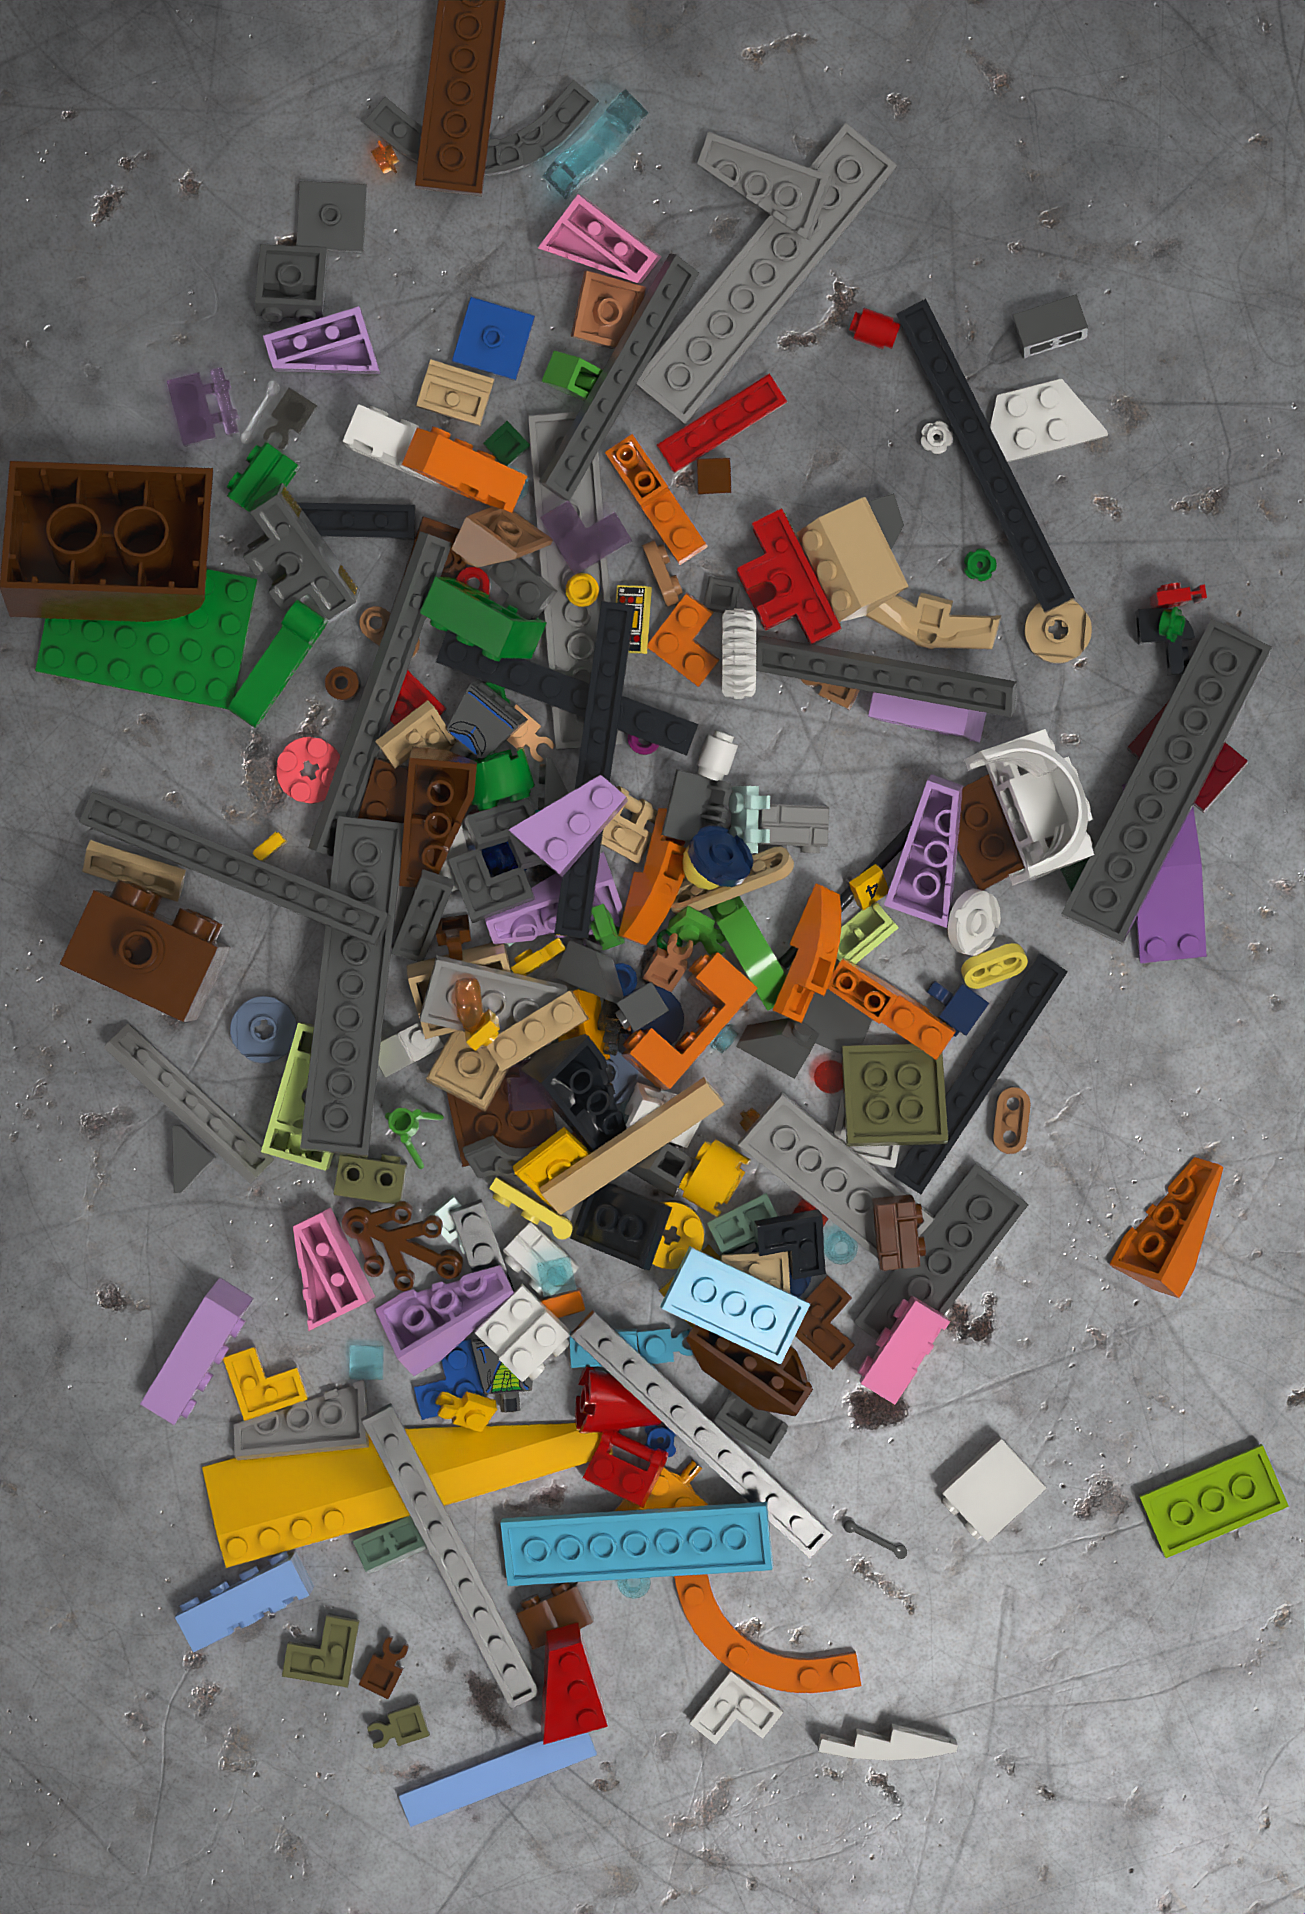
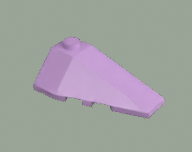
[485,852,624,944]
[375,1265,514,1376]

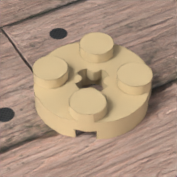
[1024,600,1092,664]

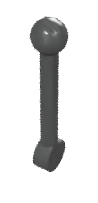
[844,1520,907,1559]

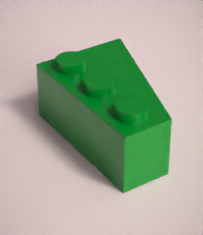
[420,577,547,661]

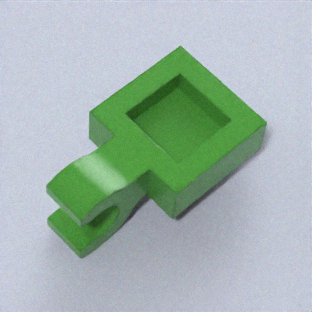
[590,904,625,950]
[667,906,726,955]

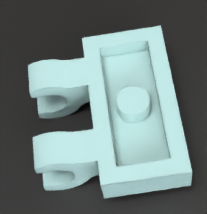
[729,786,770,853]

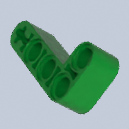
[228,600,328,728]

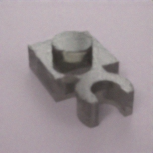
[263,388,318,451]

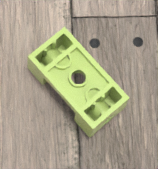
[261,1022,334,1171]

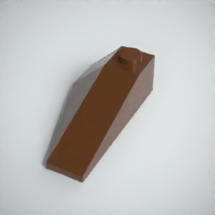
[399,746,477,888]

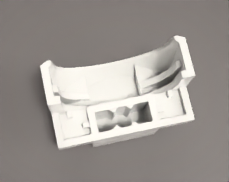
[964,729,1094,885]

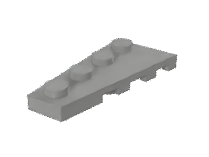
[234,1379,369,1460]

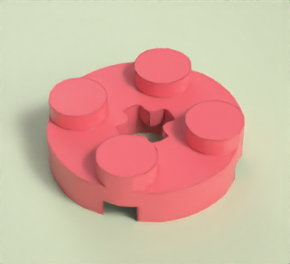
[276,737,340,804]

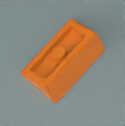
[539,1288,585,1318]

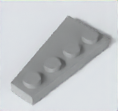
[697,132,833,241]

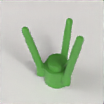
[385,1108,444,1169]

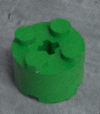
[471,747,535,811]

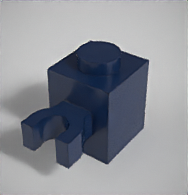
[926,981,990,1037]

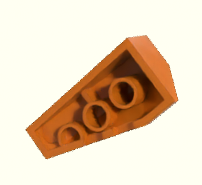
[1109,1157,1223,1299]

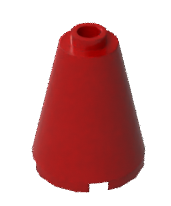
[575,1366,662,1434]

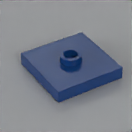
[452,297,535,381]

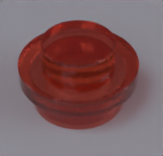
[814,1060,843,1094]

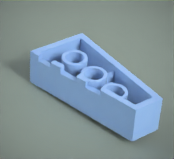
[175,1551,314,1653]

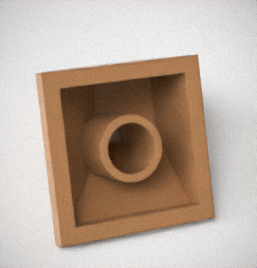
[452,507,553,568]

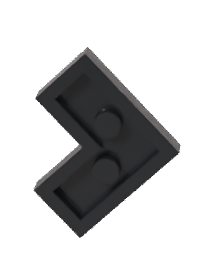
[754,1209,826,1280]

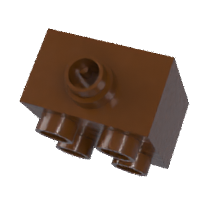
[59,879,231,1022]

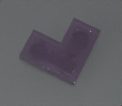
[540,501,632,575]

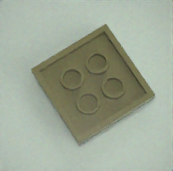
[841,1044,948,1147]

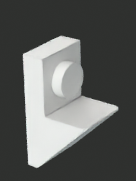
[379,1022,444,1077]

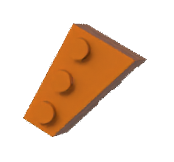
[402,426,527,513]

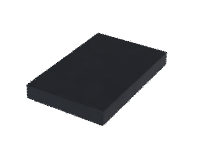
[570,1182,672,1271]

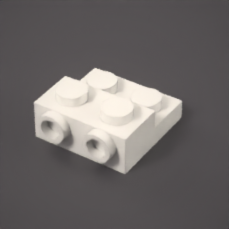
[475,1284,570,1382]

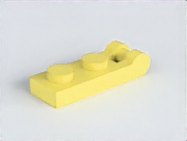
[489,1176,573,1240]

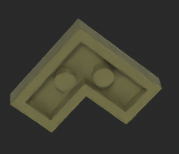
[282,1614,360,1688]

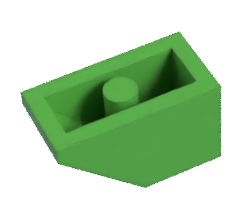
[541,351,603,402]

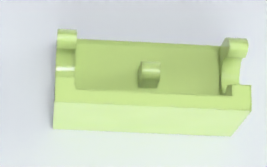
[837,902,899,964]

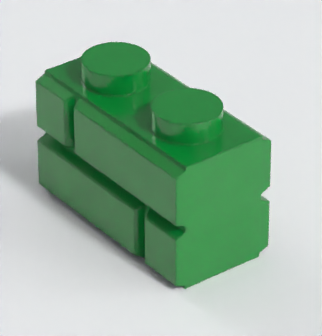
[226,442,300,515]

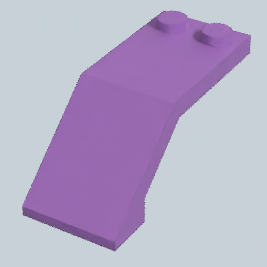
[1122,784,1207,963]

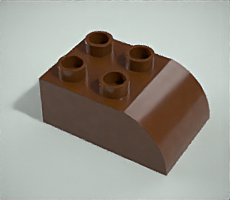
[0,461,213,622]

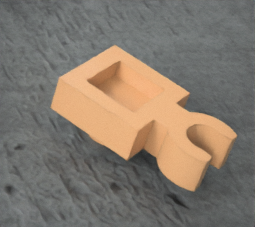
[507,704,555,762]

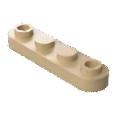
[670,847,794,915]

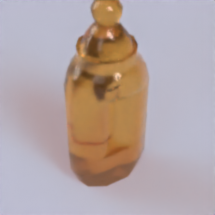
[454,978,483,1033]

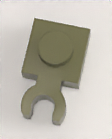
[367,1702,430,1749]

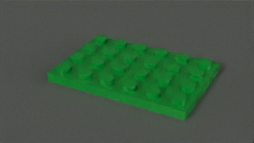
[35,569,258,710]

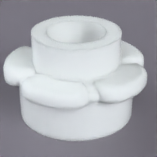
[920,421,953,454]

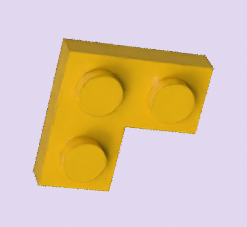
[223,1346,308,1421]

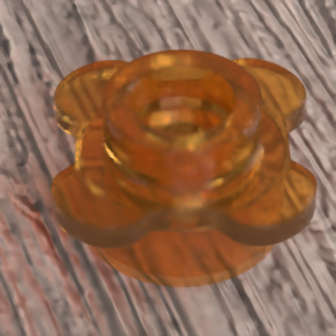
[371,140,400,174]

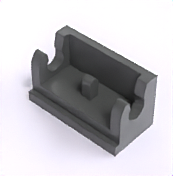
[1013,294,1088,358]
[713,1392,788,1459]

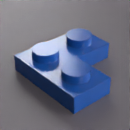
[414,1338,486,1420]

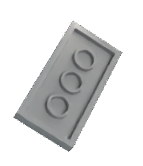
[420,955,567,1049]

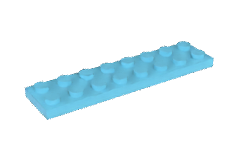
[500,1502,774,1586]

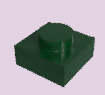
[483,421,530,467]

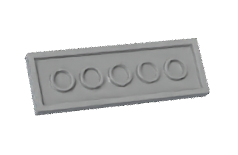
[738,1092,934,1258]

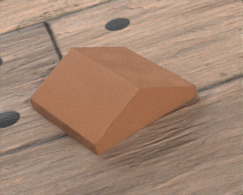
[571,271,646,349]

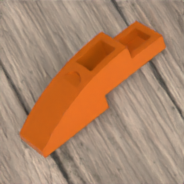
[605,434,708,565]
[618,808,686,945]
[773,883,841,1023]
[827,958,956,1060]

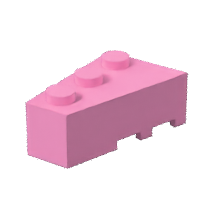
[538,194,661,284]
[858,1296,950,1405]

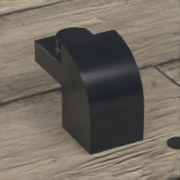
[1135,607,1195,676]

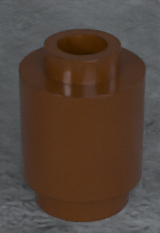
[325,666,361,701]

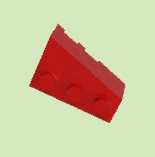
[540,1623,608,1745]

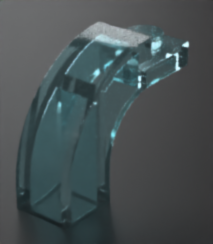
[543,89,649,200]

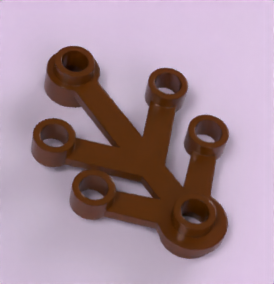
[342,1201,463,1291]

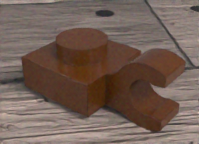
[436,914,471,961]

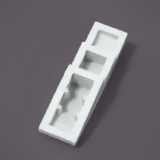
[817,1724,958,1760]

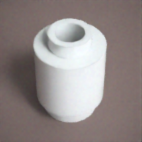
[697,730,738,781]

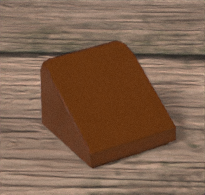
[697,458,732,495]

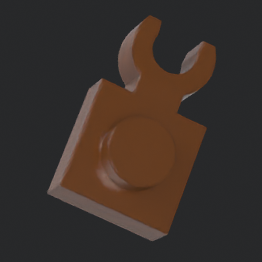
[359,1635,409,1699]

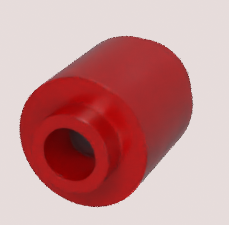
[849,308,901,350]

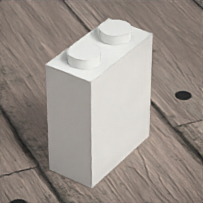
[940,1436,1047,1543]

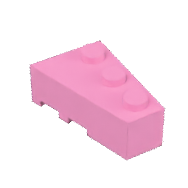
[293,1207,375,1331]

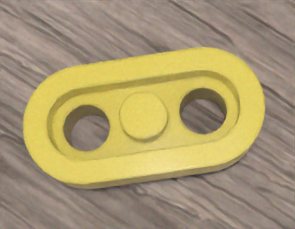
[961,943,1028,989]

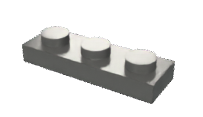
[391,870,454,962]

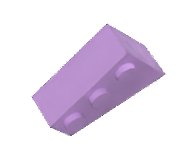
[509,775,628,877]

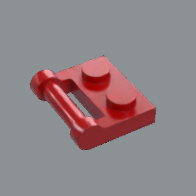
[582,1430,668,1508]

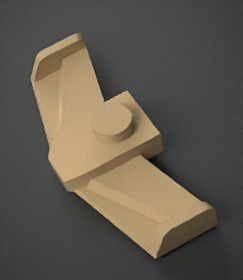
[865,592,1001,649]

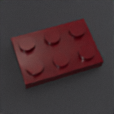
[1127,700,1248,813]

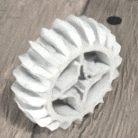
[722,608,756,699]

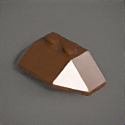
[686,1325,813,1417]

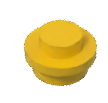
[566,573,599,607]

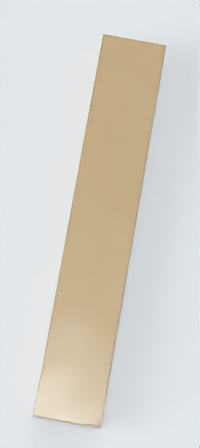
[540,1077,724,1215]

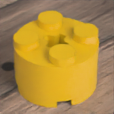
[679,1139,751,1217]
[652,1200,704,1269]

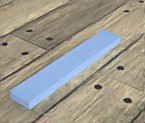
[399,1732,597,1827]

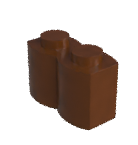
[516,1582,594,1650]

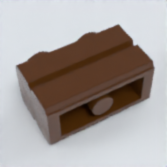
[872,1194,926,1271]

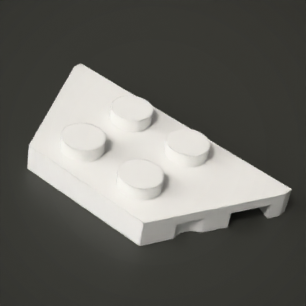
[990,379,1108,462]

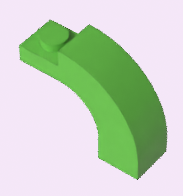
[708,896,787,1011]

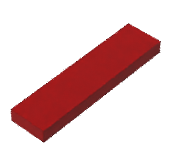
[657,373,787,474]

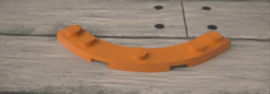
[674,1574,862,1693]

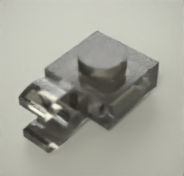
[598,999,632,1056]

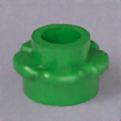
[964,548,997,582]

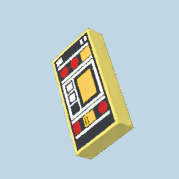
[616,585,652,654]

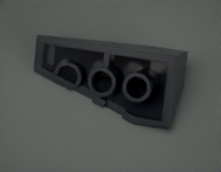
[521,1034,626,1152]

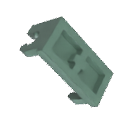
[707,1193,778,1254]
[353,1516,427,1574]

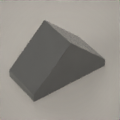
[172,1125,216,1193]

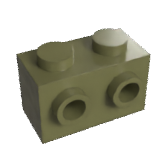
[334,1154,408,1204]

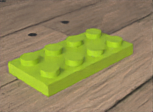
[1139,1444,1289,1558]

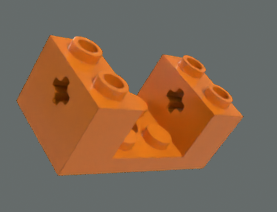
[621,952,758,1090]

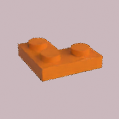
[647,592,720,687]

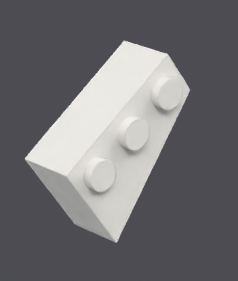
[343,404,440,487]

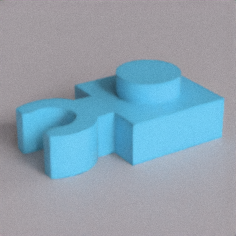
[637,1328,694,1364]

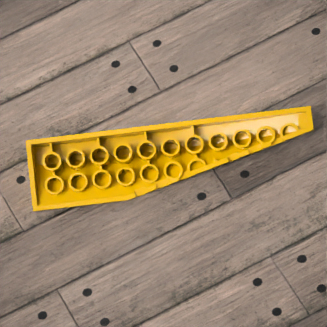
[202,1423,614,1568]

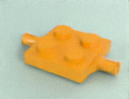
[614,1460,708,1511]

